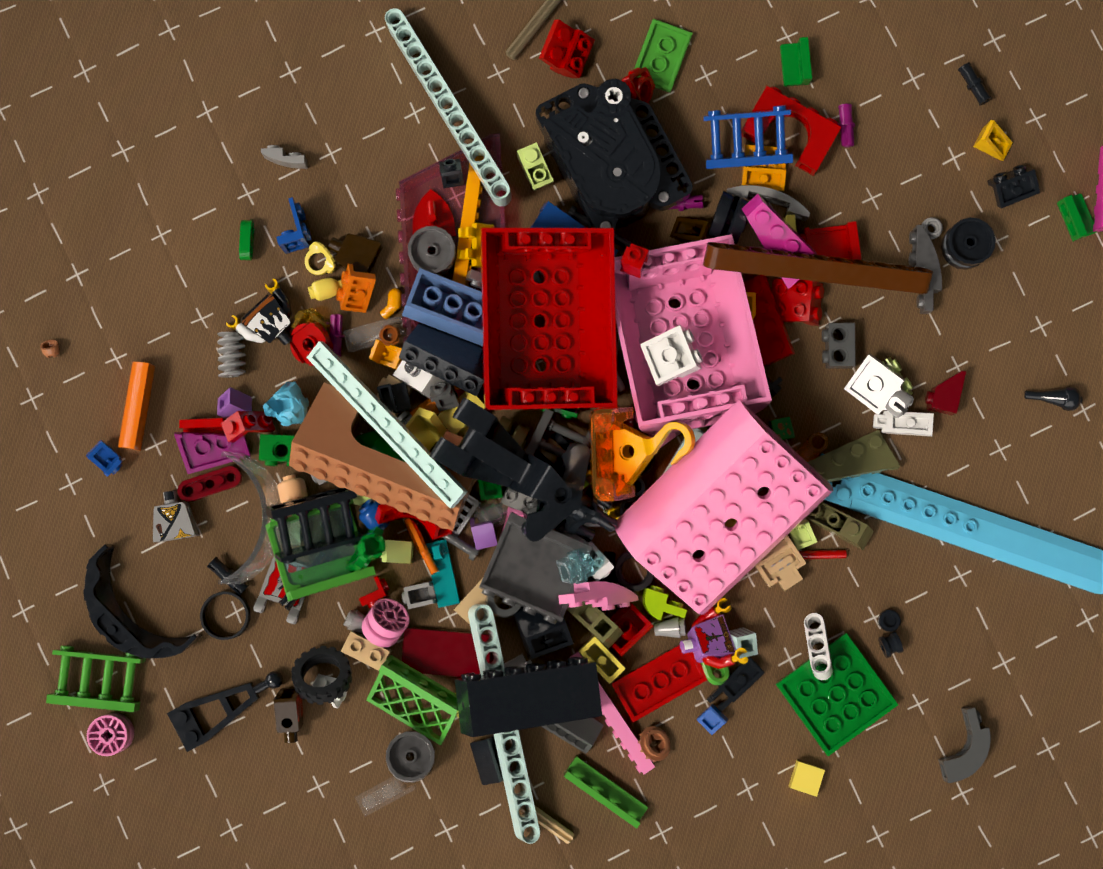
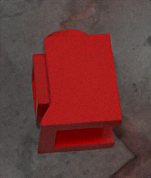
[620,243,649,278]

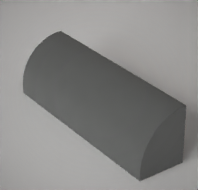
[541,718,604,754]

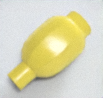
[308,278,342,301]

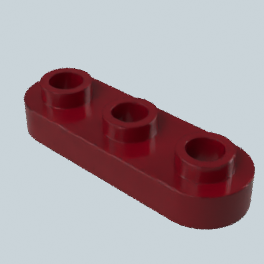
[177,466,242,502]

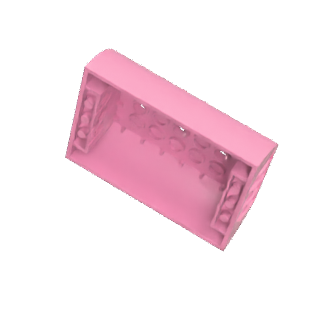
[614,234,772,435]
[613,400,833,615]

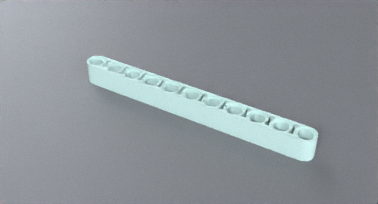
[385,8,512,206]
[468,604,540,844]

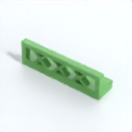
[564,756,648,829]

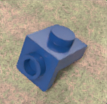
[86,440,122,477]

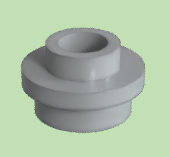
[921,218,943,239]

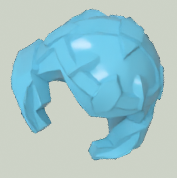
[263,381,309,426]

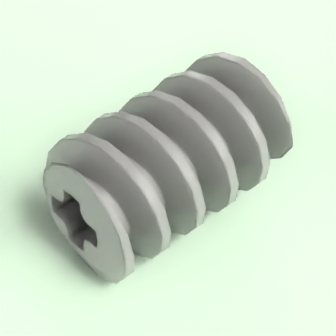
[217,332,246,378]

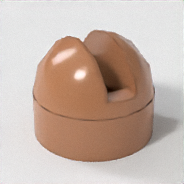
[40,340,60,358]

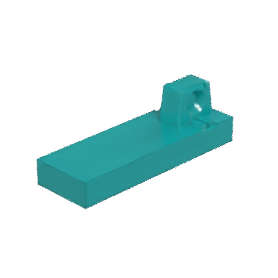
[426,540,460,608]

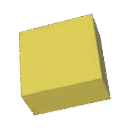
[789,760,825,797]

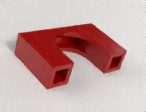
[741,86,841,176]

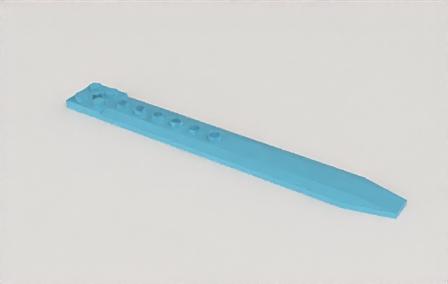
[820,453,1103,594]

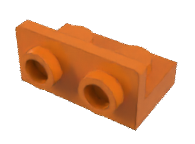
[336,264,376,313]

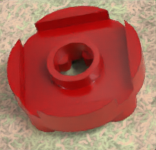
[290,322,333,366]

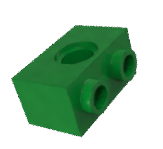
[259,434,295,467]

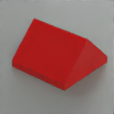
[609,602,653,656]

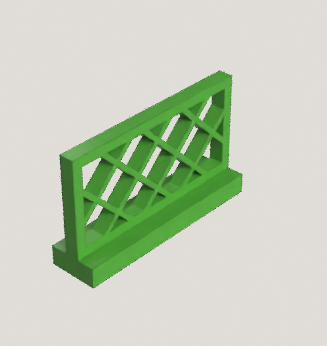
[366,655,458,745]

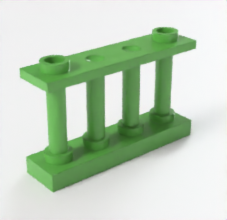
[46,645,146,712]

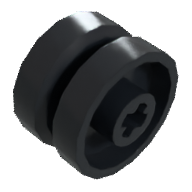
[708,190,751,245]
[941,217,996,270]

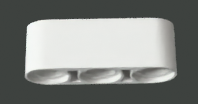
[804,613,833,680]

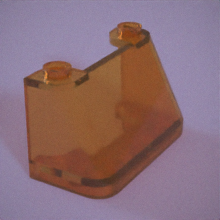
[589,407,635,501]

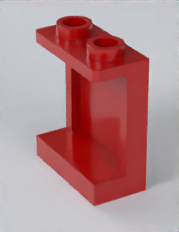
[800,221,862,260]

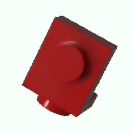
[359,575,390,608]

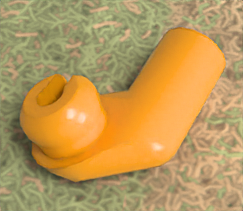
[380,288,402,320]

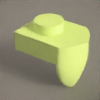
[789,519,817,550]

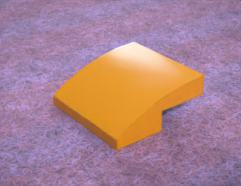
[741,144,788,191]

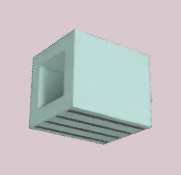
[729,628,758,658]

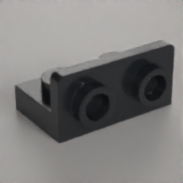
[987,165,1040,208]

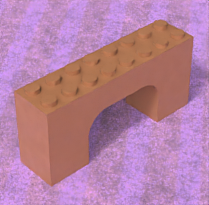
[289,383,476,531]

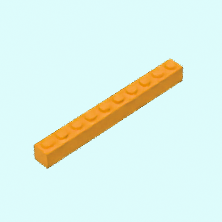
[453,156,484,286]

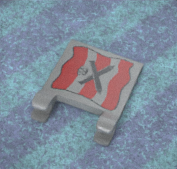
[253,556,308,624]

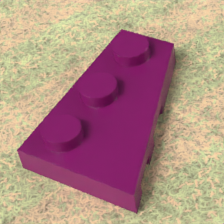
[174,432,251,474]

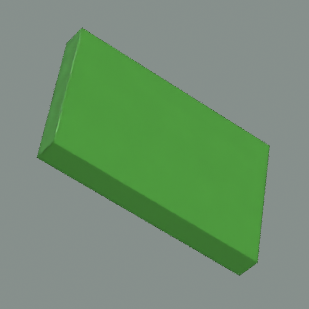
[634,19,693,93]

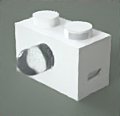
[393,360,445,399]

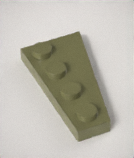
[807,430,900,482]

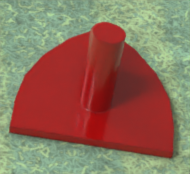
[412,189,456,236]

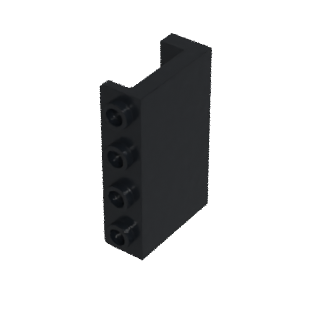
[399,322,484,396]

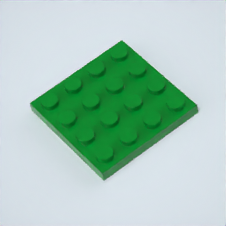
[775,633,898,756]

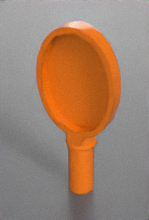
[404,518,439,575]

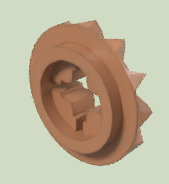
[638,726,670,762]

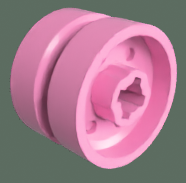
[362,598,409,647]
[87,713,134,756]

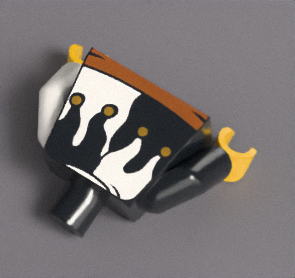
[226,279,293,345]

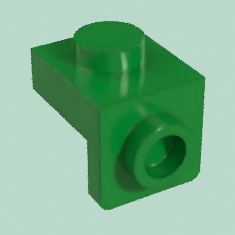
[478,480,503,501]

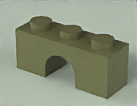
[567,592,624,649]

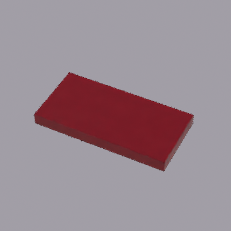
[402,628,490,677]

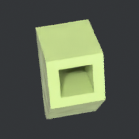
[517,142,554,190]
[380,540,414,564]

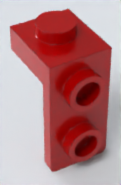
[221,411,275,442]

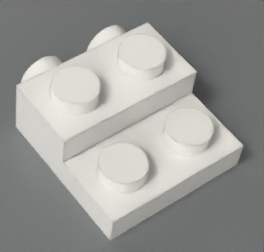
[640,325,703,386]

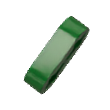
[239,220,254,260]

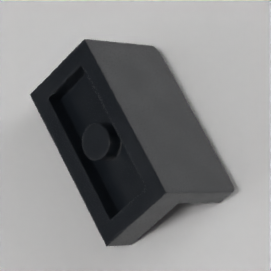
[470,736,513,785]

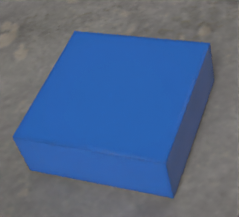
[696,704,728,735]

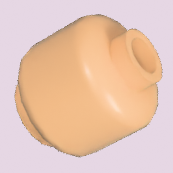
[277,474,308,503]

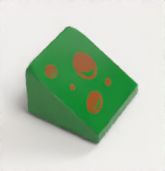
[769,417,795,440]

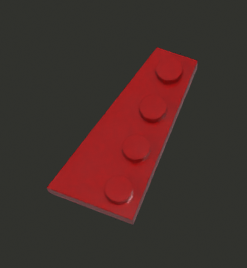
[744,275,795,367]

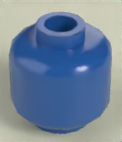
[358,499,390,530]

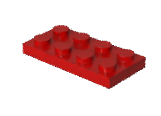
[611,644,707,722]

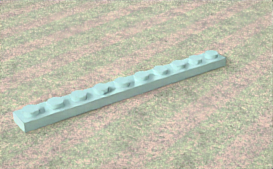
[306,341,468,508]

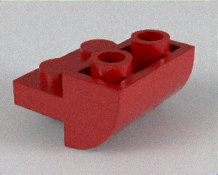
[539,19,595,78]

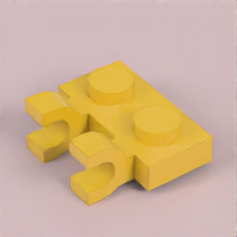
[458,223,494,268]

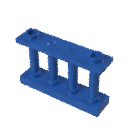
[704,105,793,169]

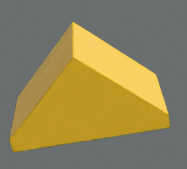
[973,120,1013,161]

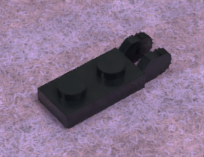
[706,656,765,712]

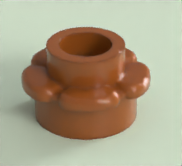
[379,325,401,346]

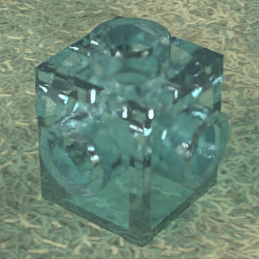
[556,550,595,584]

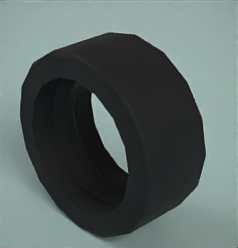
[614,551,654,591]

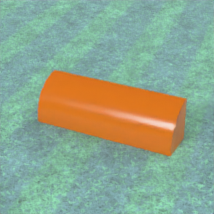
[118,362,155,451]

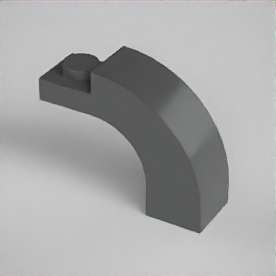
[938,706,991,783]

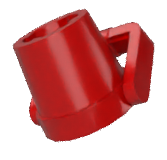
[621,67,655,103]

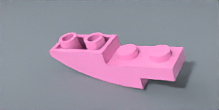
[558,581,639,611]

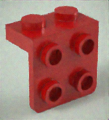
[772,279,824,326]

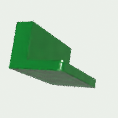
[780,37,812,87]
[1057,194,1096,242]

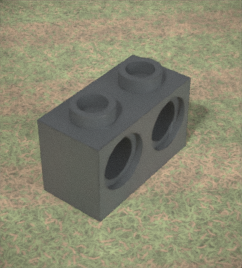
[822,323,855,369]

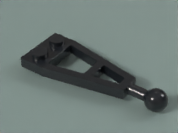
[167,671,283,752]

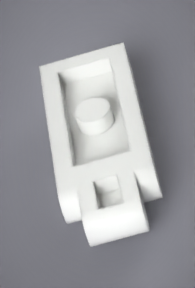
[873,411,934,436]

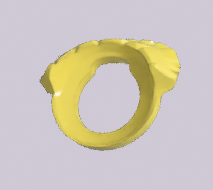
[305,241,336,275]

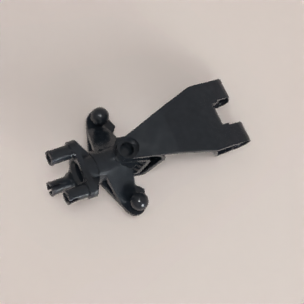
[429,397,618,542]

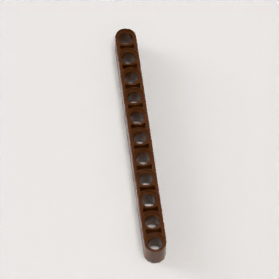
[703,242,933,294]

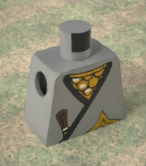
[153,491,199,543]

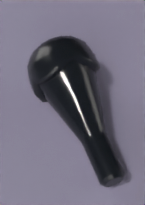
[1024,386,1083,411]

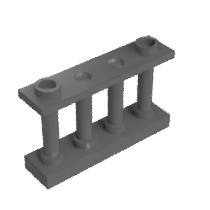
[509,409,594,494]

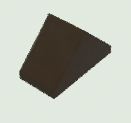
[670,217,711,243]

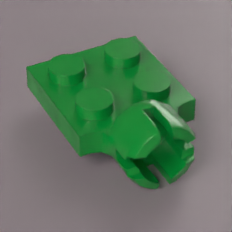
[345,526,386,572]

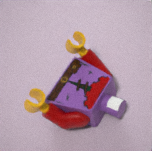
[680,598,749,669]

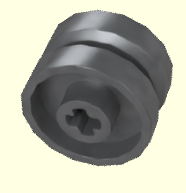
[408,226,456,276]
[386,732,435,783]

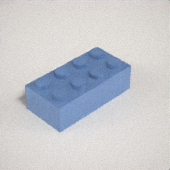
[402,268,483,346]

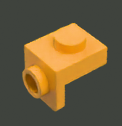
[369,339,402,370]

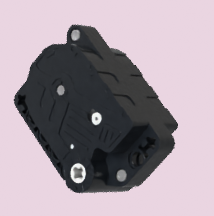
[536,79,693,233]

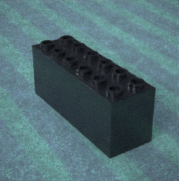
[455,657,602,737]

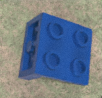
[276,197,312,254]

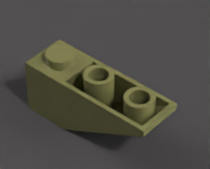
[806,502,874,550]

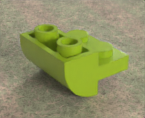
[642,585,687,620]

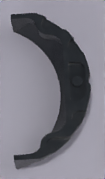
[83,544,202,659]

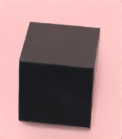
[377,382,412,414]

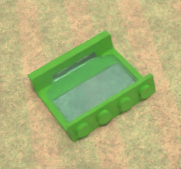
[265,499,376,602]

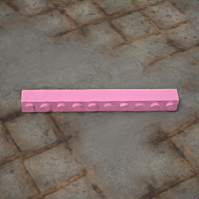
[569,652,655,774]

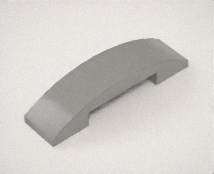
[727,185,810,222]

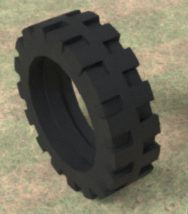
[291,646,352,705]

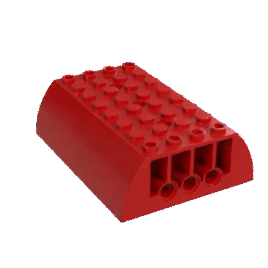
[480,228,617,410]

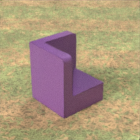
[217,387,252,419]
[470,517,497,550]

